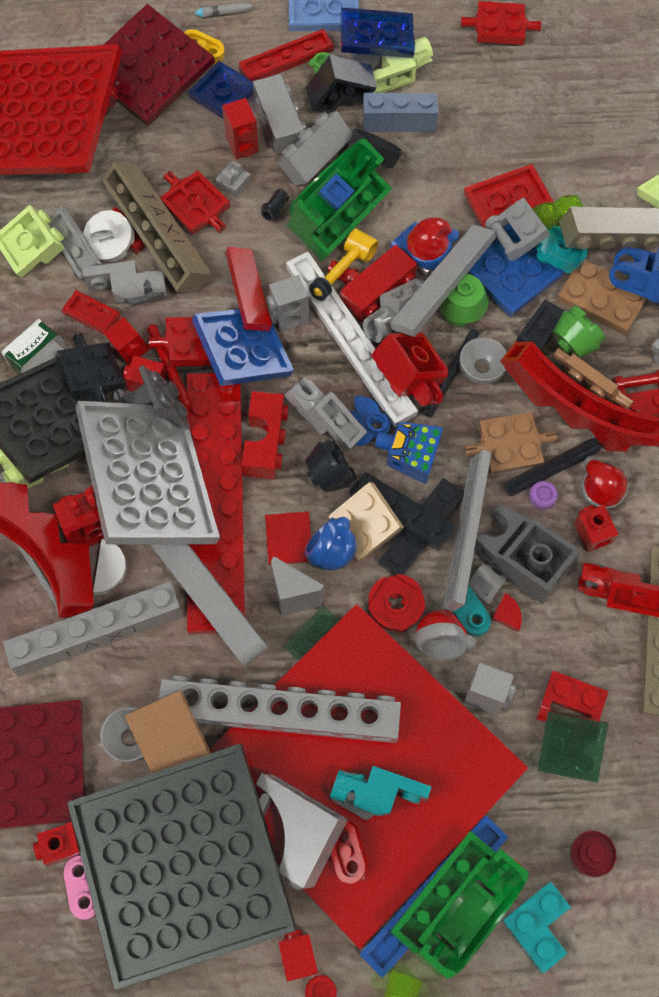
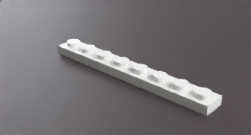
[286,252,418,428]

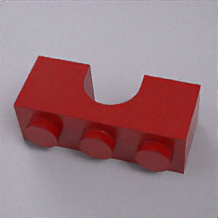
[241,391,289,479]

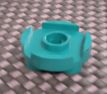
[536,226,587,274]

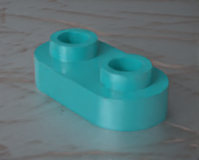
[452,586,491,637]

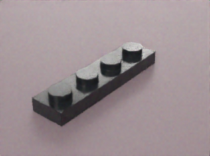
[349,472,455,551]
[378,478,464,576]

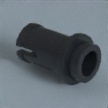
[261,189,289,221]

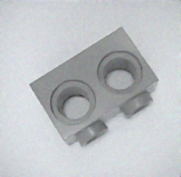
[266,275,309,333]

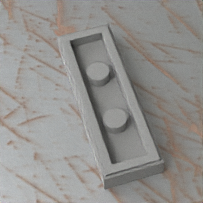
[49,207,102,281]

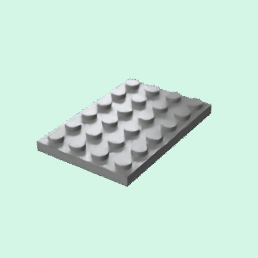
[76,401,220,544]

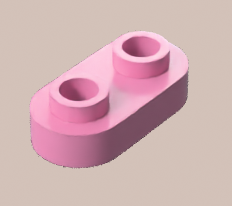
[64,856,96,920]

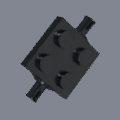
[57,333,125,402]

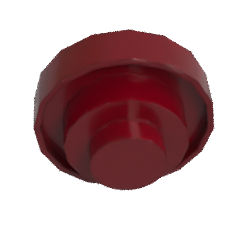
[570,830,617,878]

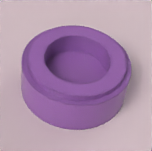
[529,481,558,510]

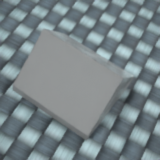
[271,557,324,616]

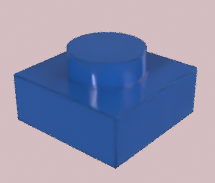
[318,174,354,211]

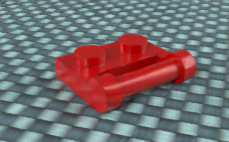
[612,370,659,417]
[536,671,609,741]

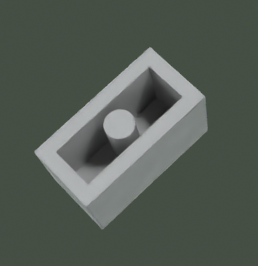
[464,663,516,716]

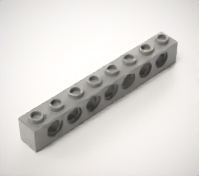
[159,676,401,743]

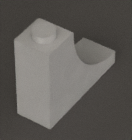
[256,773,348,890]

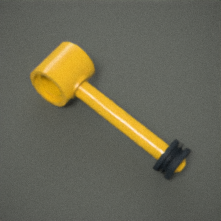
[309,228,379,301]

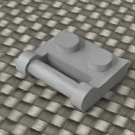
[485,197,550,260]

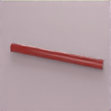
[147,324,193,411]

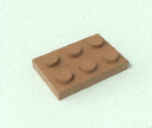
[556,259,647,336]

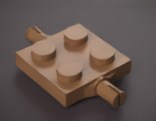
[552,348,633,409]
[465,412,557,475]

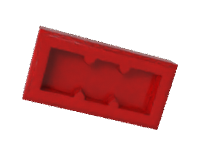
[62,290,121,335]

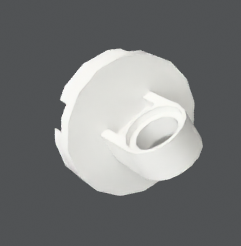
[83,210,134,263]

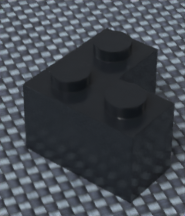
[306,54,377,114]

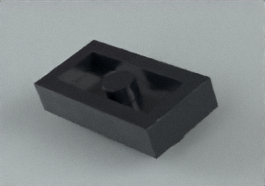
[516,299,564,351]

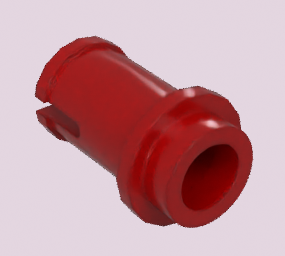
[327,260,360,286]

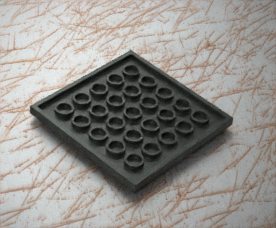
[67,744,297,990]

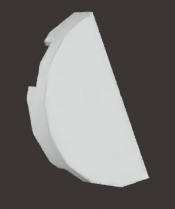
[93,539,127,595]

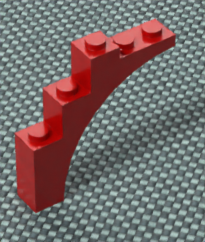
[500,341,659,452]
[0,482,94,618]

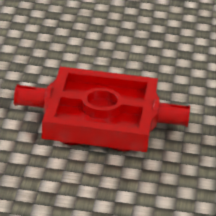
[461,1,541,45]
[160,170,231,235]
[148,317,212,367]

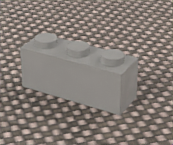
[253,74,306,154]
[277,111,352,186]

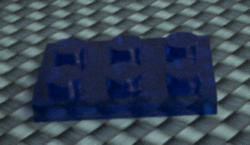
[340,7,415,58]

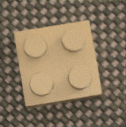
[328,482,404,561]

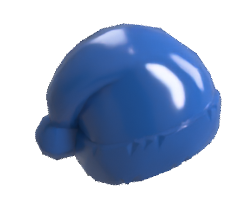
[304,516,357,571]

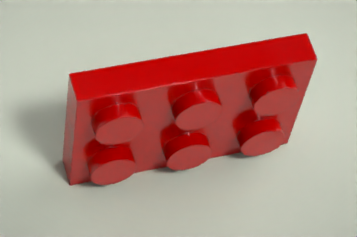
[464,164,554,229]

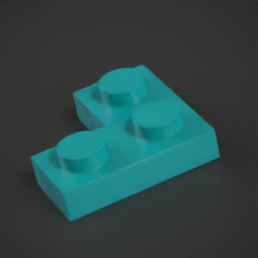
[502,881,571,974]

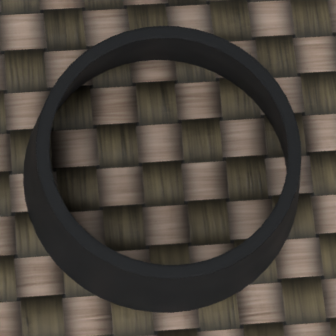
[348,128,403,168]

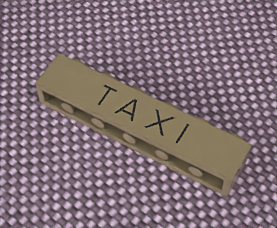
[102,161,212,292]

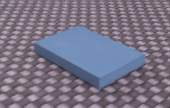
[289,0,359,31]

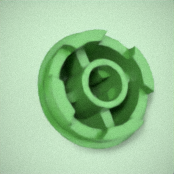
[439,274,489,327]
[553,305,606,358]

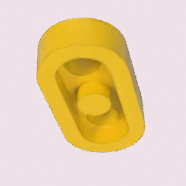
[184,29,225,65]

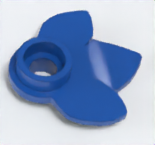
[350,396,390,446]

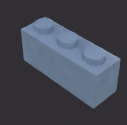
[363,93,438,132]

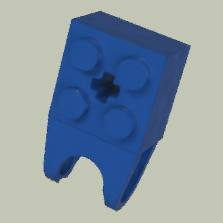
[609,247,659,304]

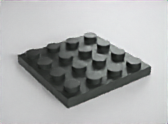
[0,356,96,484]

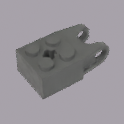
[474,505,581,604]

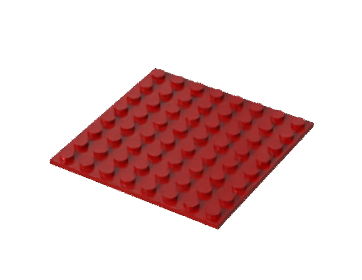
[209,604,528,949]

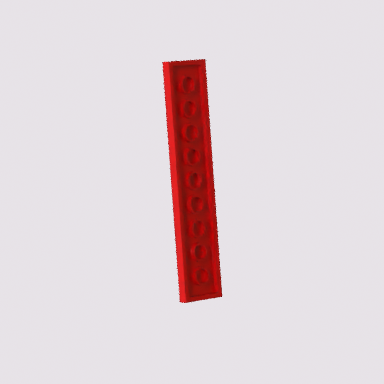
[187,373,245,635]

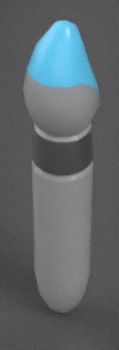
[195,3,253,18]

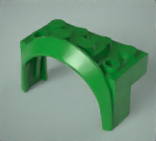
[286,138,392,261]
[389,831,529,979]

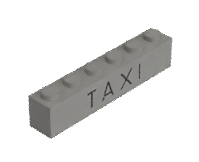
[3,581,183,677]

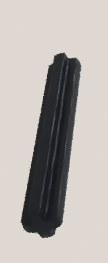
[504,438,601,496]

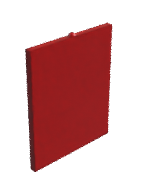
[265,511,311,565]

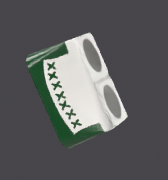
[1,319,66,375]

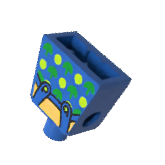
[375,422,443,484]

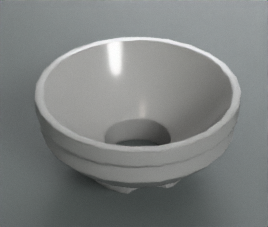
[460,337,507,384]
[100,707,143,763]

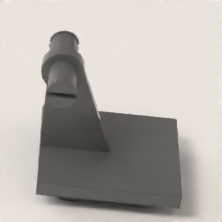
[113,365,190,429]

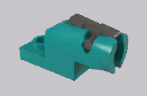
[330,766,432,821]

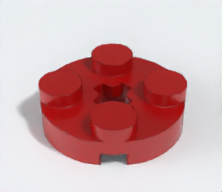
[368,574,425,633]

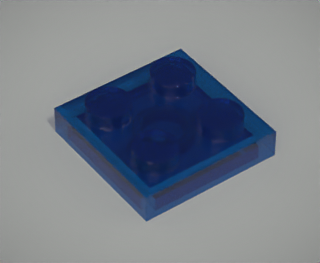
[189,61,254,119]

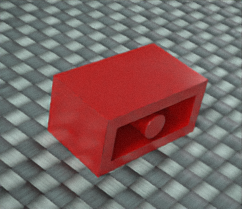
[222,98,259,160]

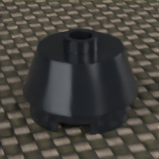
[305,438,357,493]

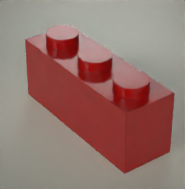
[340,244,417,323]

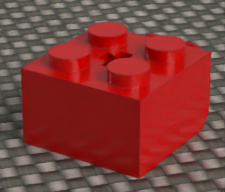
[371,333,448,406]
[53,485,104,547]

